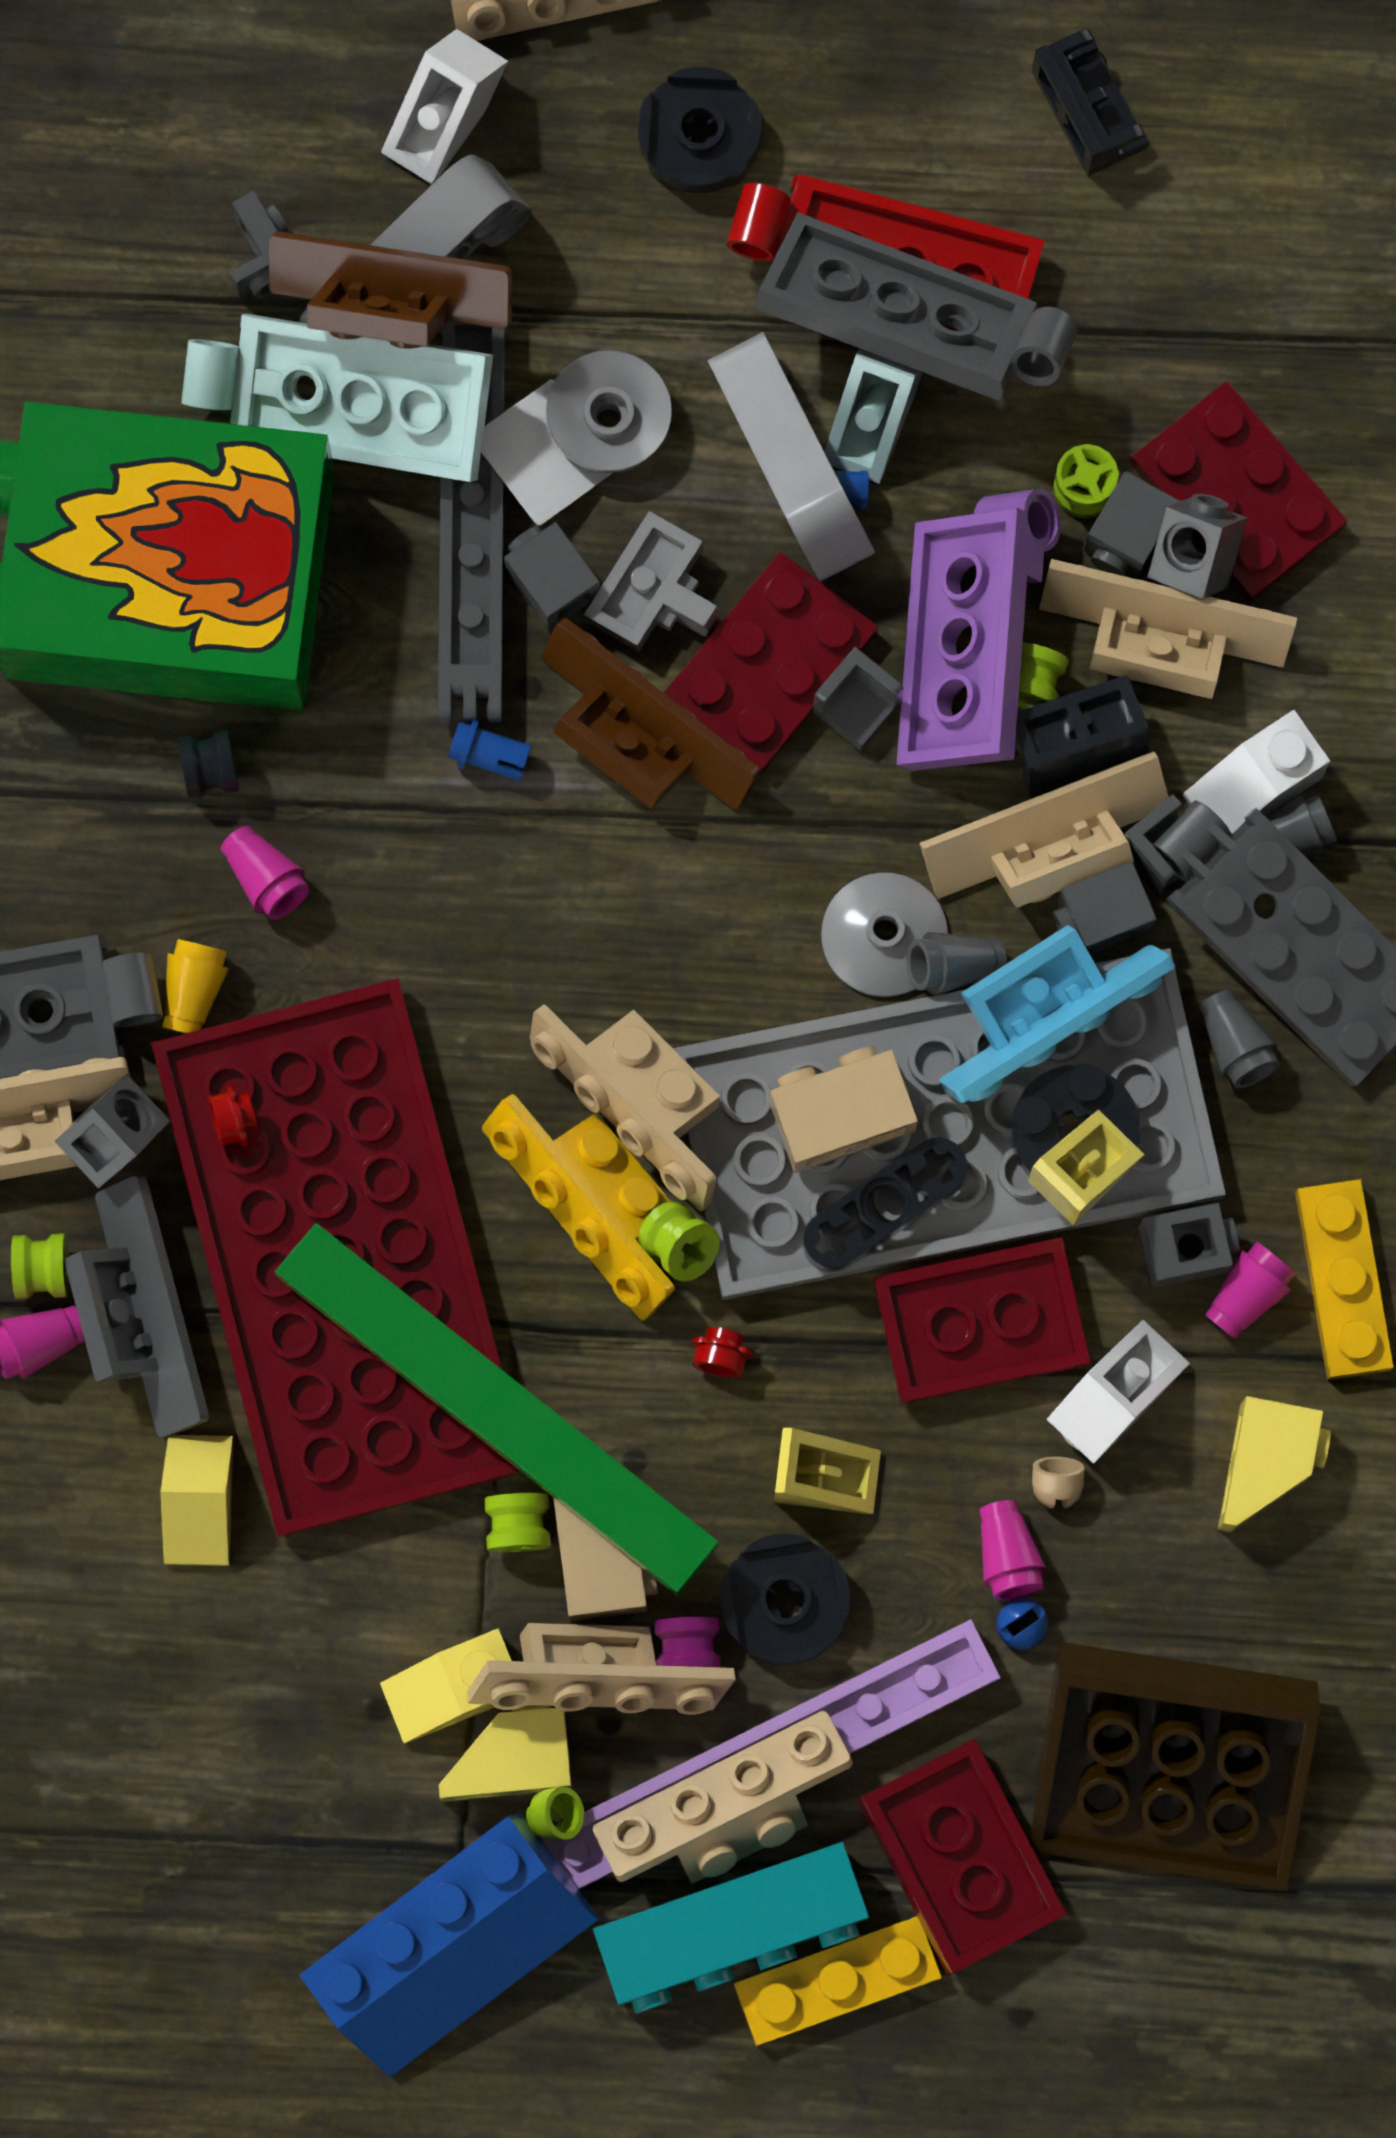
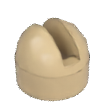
[1032,1457,1085,1509]

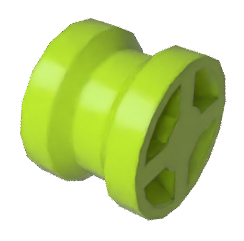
[1053,444,1119,519]
[1018,642,1069,709]
[638,1201,720,1282]
[11,1233,70,1300]
[485,1493,551,1552]

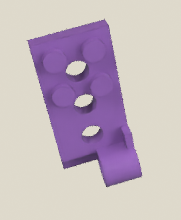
[897,488,1061,771]

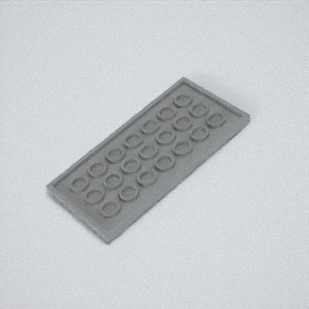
[673,948,1226,1300]

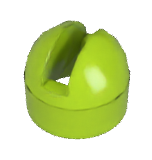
[526,1787,584,1841]

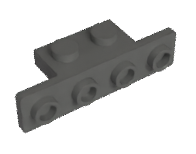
[64,1175,209,1438]

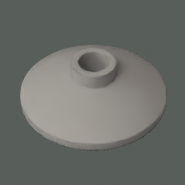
[546,350,672,473]
[821,873,948,998]

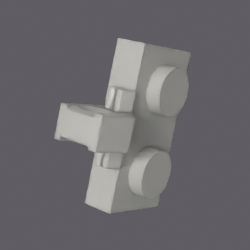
[584,511,719,652]

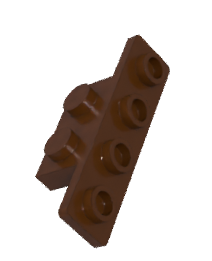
[269,231,512,349]
[541,618,760,810]

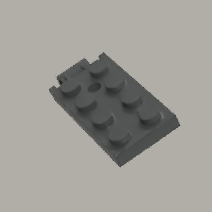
[754,213,1077,401]
[1152,800,1396,1087]
[0,934,163,1079]

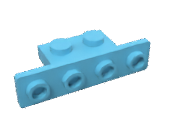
[939,925,1175,1103]

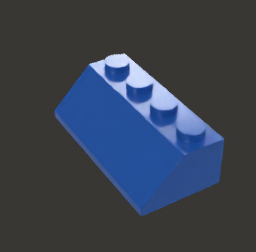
[299,1813,600,2077]

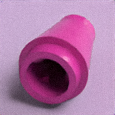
[221,826,310,920]
[1205,1241,1297,1339]
[0,1305,85,1380]
[979,1500,1047,1601]

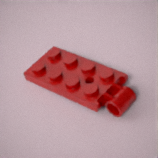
[726,174,1045,331]

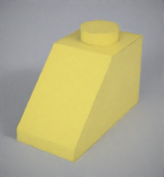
[1218,1396,1331,1532]
[380,1628,511,1744]
[438,1705,572,1802]

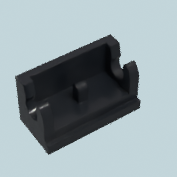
[1032,29,1149,176]
[1014,675,1149,798]

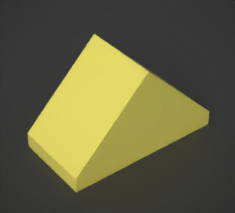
[1028,1109,1145,1226]
[774,1428,881,1514]
[160,1435,234,1566]

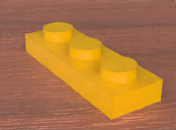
[1295,1179,1394,1380]
[734,1916,942,2046]

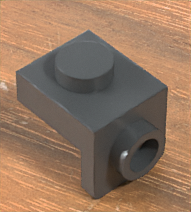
[230,191,290,301]

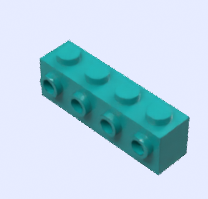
[593,1842,869,2014]

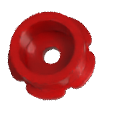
[208,1085,257,1147]
[690,1327,753,1378]

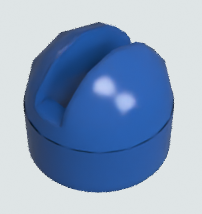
[996,1598,1049,1651]

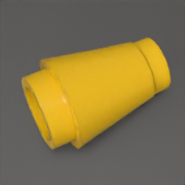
[162,939,229,1033]

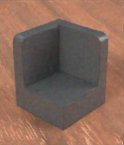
[813,647,904,751]
[1124,795,1182,897]

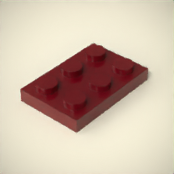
[1129,381,1348,603]
[663,551,878,776]
[873,1237,1090,1405]
[857,1739,1067,1976]

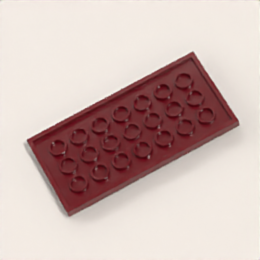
[151,978,523,1538]

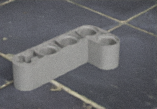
[299,155,532,324]
[707,332,876,582]

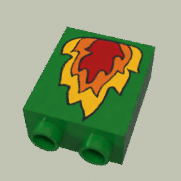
[0,401,335,712]

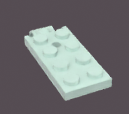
[181,314,493,482]

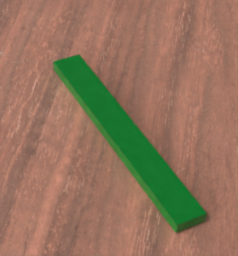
[274,1223,719,1596]

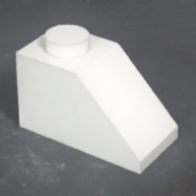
[381,29,508,184]
[1183,710,1330,834]
[1047,1320,1190,1464]

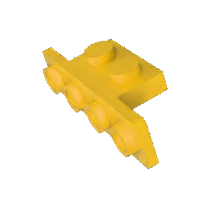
[482,1094,675,1321]

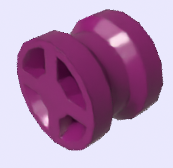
[655,1617,721,1668]

